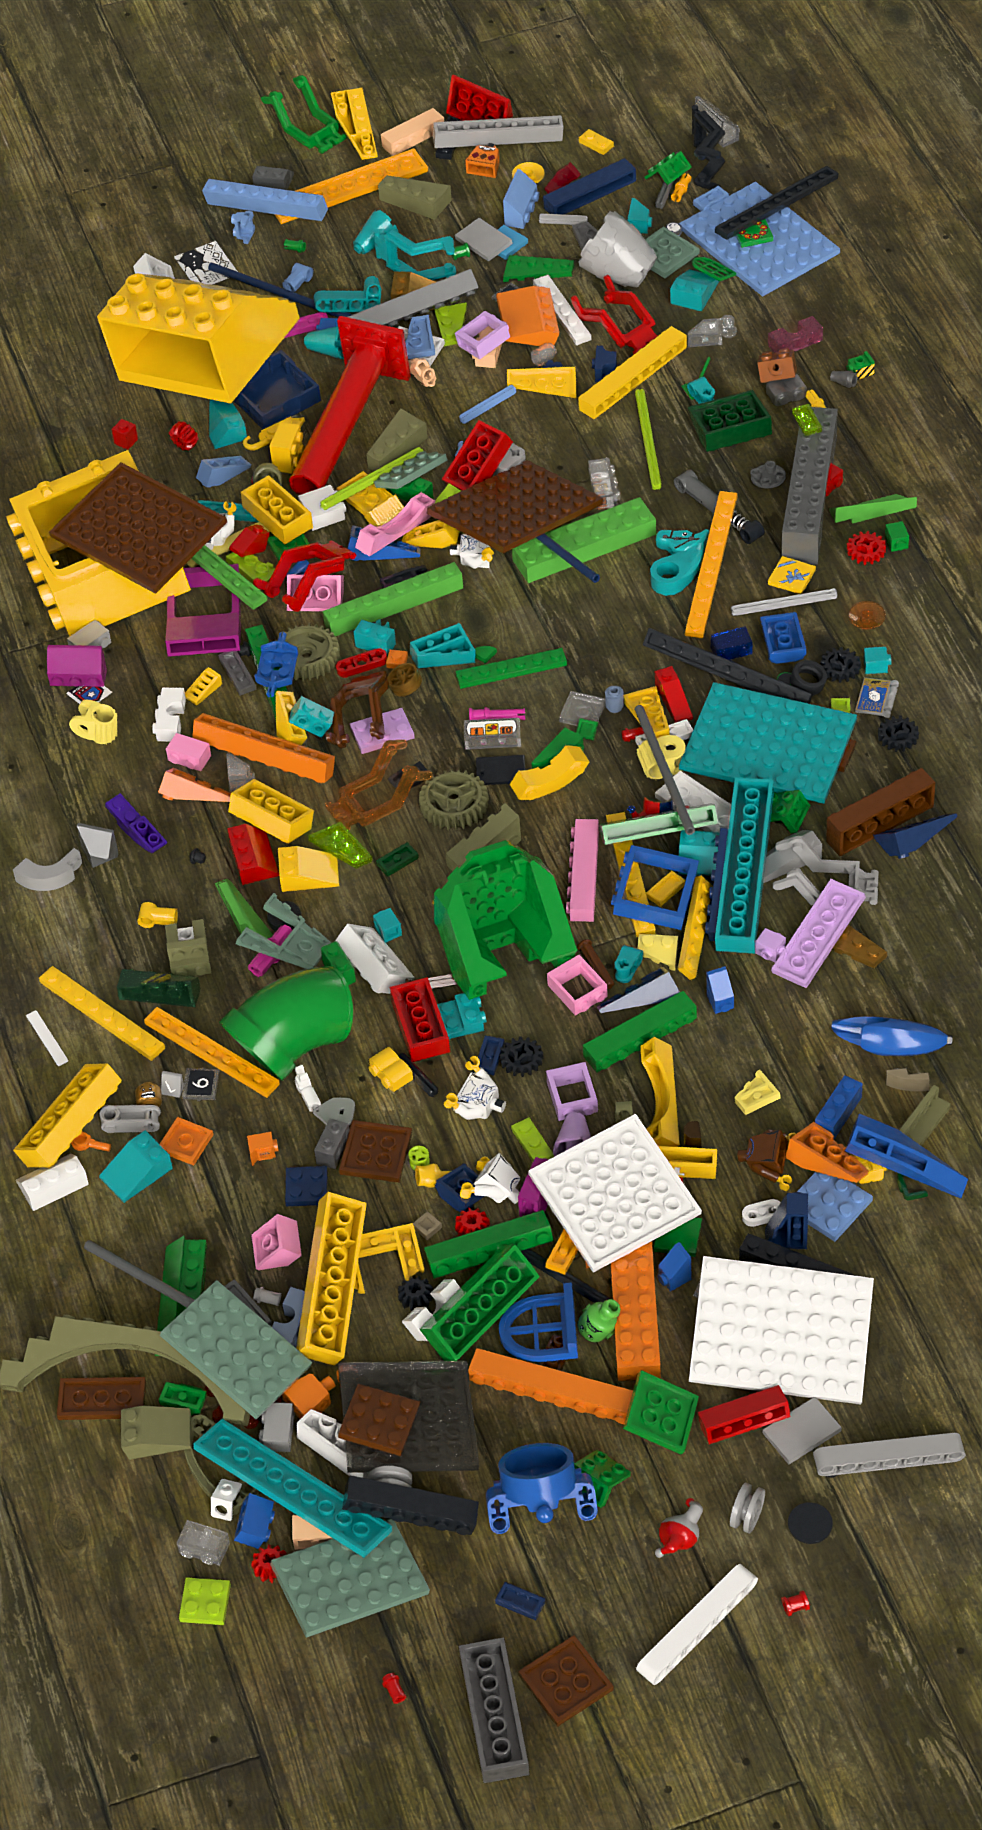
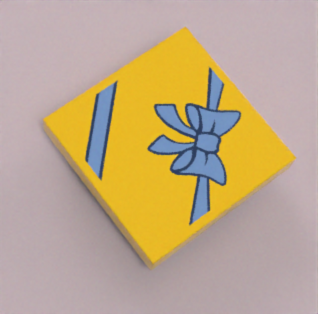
[768,556,816,594]

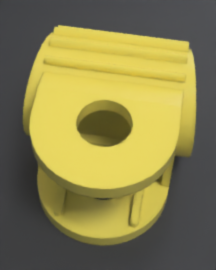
[69,700,117,744]
[637,735,685,779]

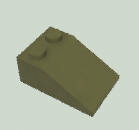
[121,1406,192,1460]

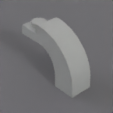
[13,848,82,891]

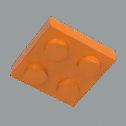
[160,1117,213,1166]

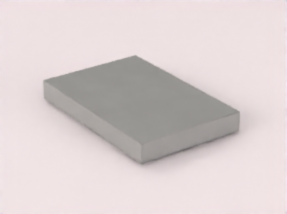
[455,218,513,262]
[763,1397,842,1464]

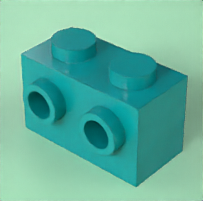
[289,696,334,737]

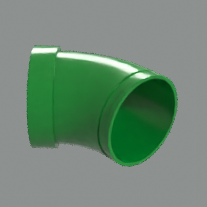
[219,966,353,1081]

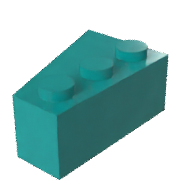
[410,623,475,668]

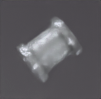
[720,315,737,338]

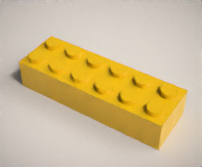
[13,1063,122,1167]

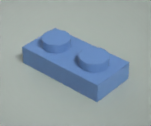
[693,186,729,211]

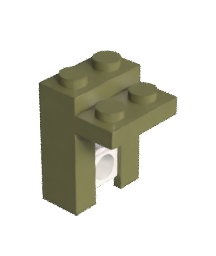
[165,919,211,979]

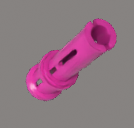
[469,707,525,722]

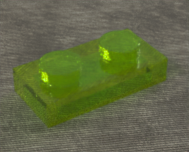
[792,404,822,436]

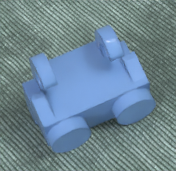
[231,211,255,244]

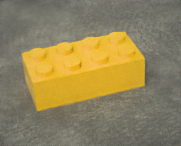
[241,475,313,544]
[228,779,314,844]

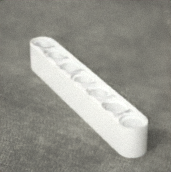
[636,1564,758,1685]

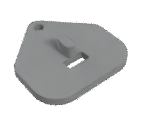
[313,1098,355,1125]

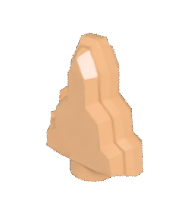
[408,358,437,387]

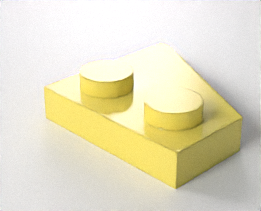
[637,934,678,971]
[734,1070,780,1115]

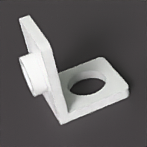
[211,1479,242,1521]

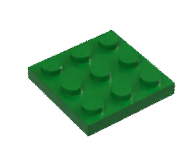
[623,1370,699,1455]

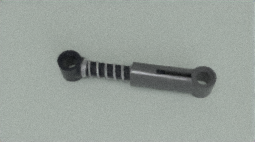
[674,469,765,544]

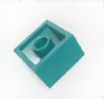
[678,830,720,876]

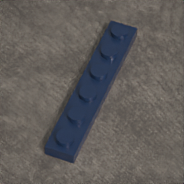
[705,828,728,941]

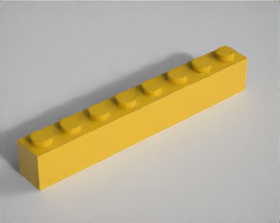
[578,326,687,419]

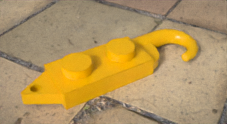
[243,416,305,451]

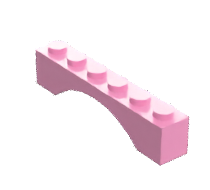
[355,492,435,556]

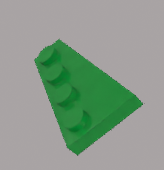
[503,255,574,282]

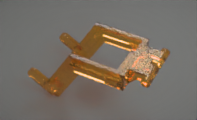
[325,740,433,832]

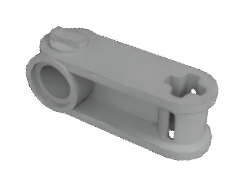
[100,1105,161,1133]

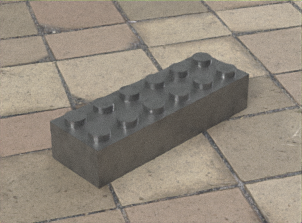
[459,1638,529,1783]

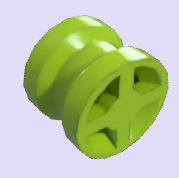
[408,1146,430,1171]

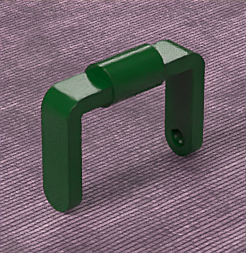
[897,1173,928,1200]

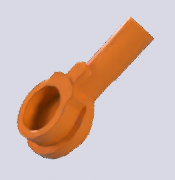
[71,1131,111,1152]

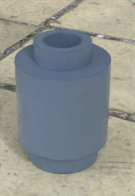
[605,686,624,713]

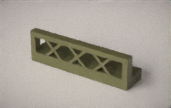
[899,1085,951,1146]

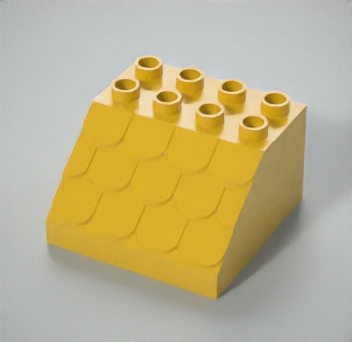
[97,273,300,403]

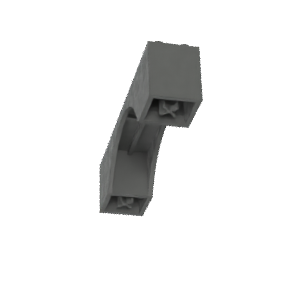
[782,406,838,565]

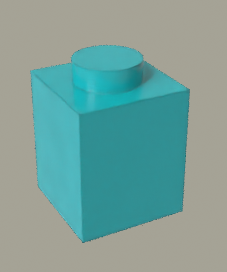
[864,647,891,674]

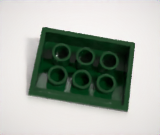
[688,390,772,452]

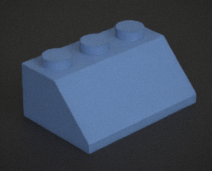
[503,169,539,229]

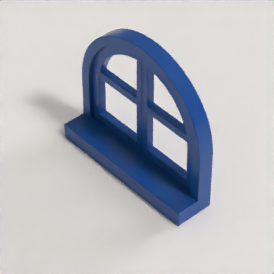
[499,1283,578,1362]

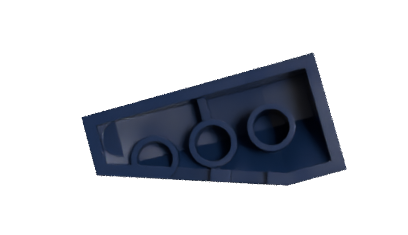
[874,813,957,859]

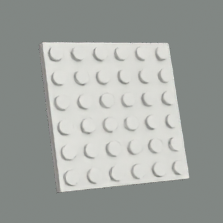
[528,1114,702,1272]

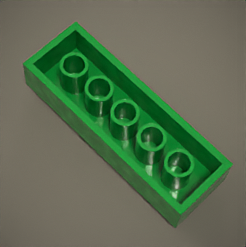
[419,1244,540,1362]

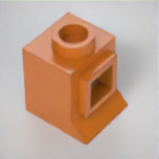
[247,1132,279,1166]

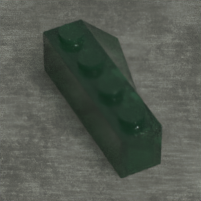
[117,969,201,1007]

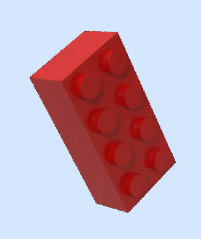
[442,420,513,491]
[389,977,450,1062]

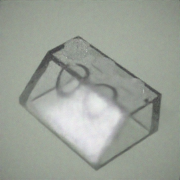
[695,96,740,148]

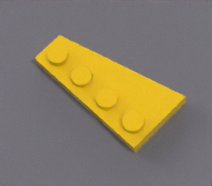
[507,367,576,398]
[624,686,670,738]

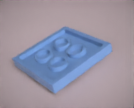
[797,1172,873,1242]

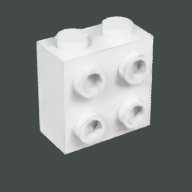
[298,485,346,531]

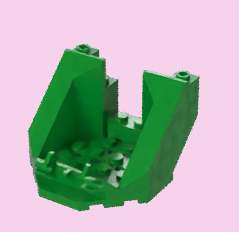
[434,840,577,1000]

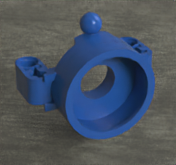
[485,1443,598,1534]

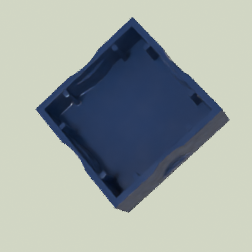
[234,350,321,429]

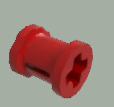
[781,1590,810,1617]

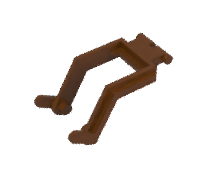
[326,671,389,748]

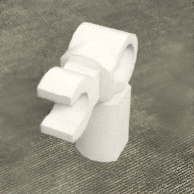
[295,1065,321,1112]

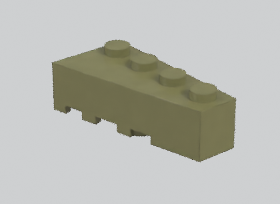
[378,175,452,220]
[366,408,428,472]
[446,803,521,871]

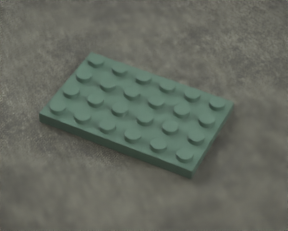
[160,1280,312,1419]
[271,1519,430,1638]

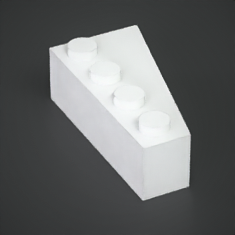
[297,1409,391,1478]

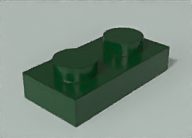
[376,842,419,877]

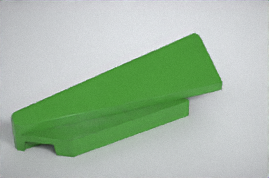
[829,494,917,524]
[215,879,273,939]

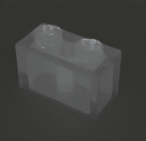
[177,1520,230,1566]

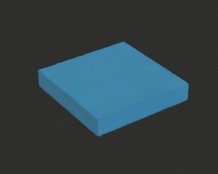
[498,225,528,260]

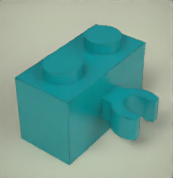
[354,619,396,657]

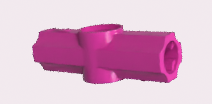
[248,924,292,977]

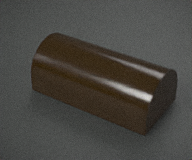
[684,1121,702,1148]

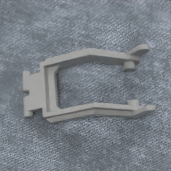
[773,835,879,905]

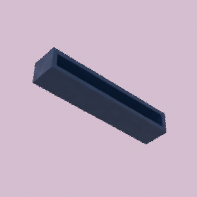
[543,158,636,214]

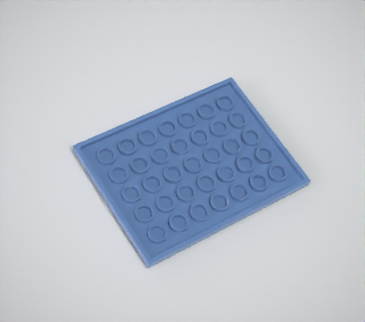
[679,181,840,297]

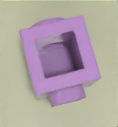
[755,928,786,963]

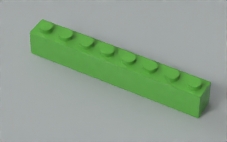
[323,562,463,636]

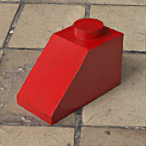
[229,524,270,557]

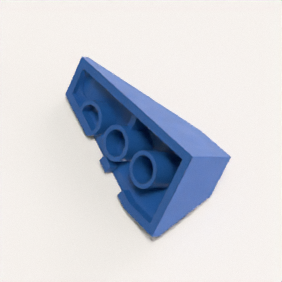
[347,525,421,561]

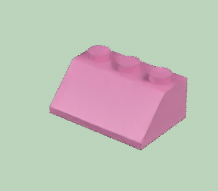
[287,574,344,611]

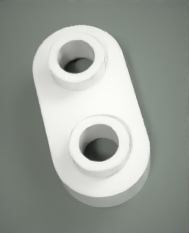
[742,1199,781,1227]

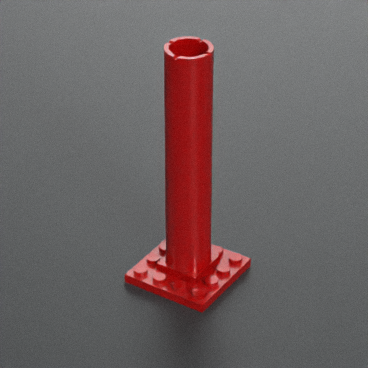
[289,316,411,495]

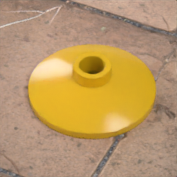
[512,162,544,183]

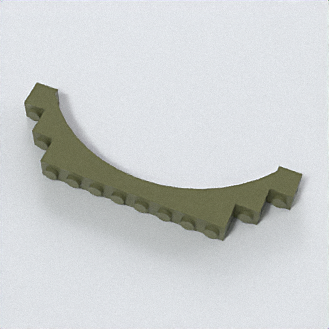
[0,1315,250,1426]

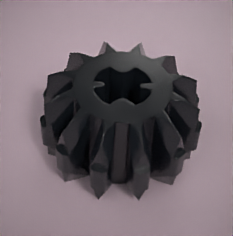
[398,1276,433,1312]

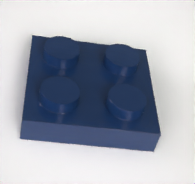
[285,1166,328,1207]

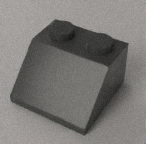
[252,166,294,190]

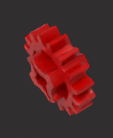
[847,531,886,565]

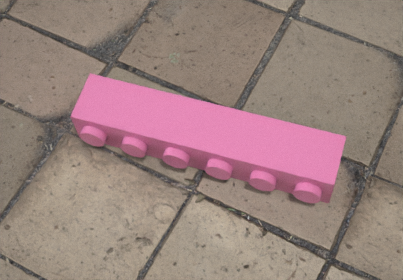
[566,819,599,922]

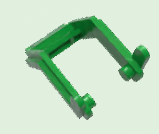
[261,75,347,154]

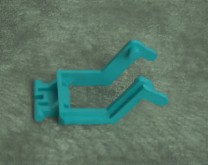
[374,229,456,280]

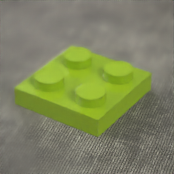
[179,1578,231,1625]

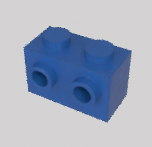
[234,1493,275,1549]

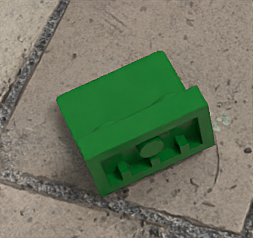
[644,151,692,185]
[771,790,811,834]
[574,1450,631,1508]

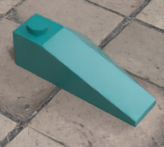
[209,399,247,449]

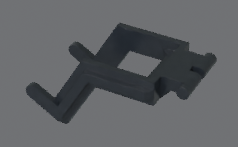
[692,105,725,190]

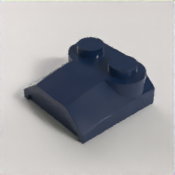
[435,1163,484,1212]

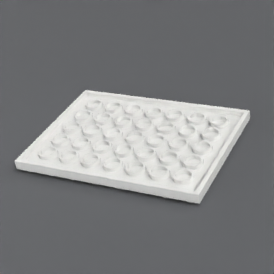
[689,1256,874,1404]

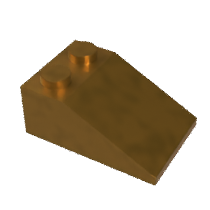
[391,271,436,310]

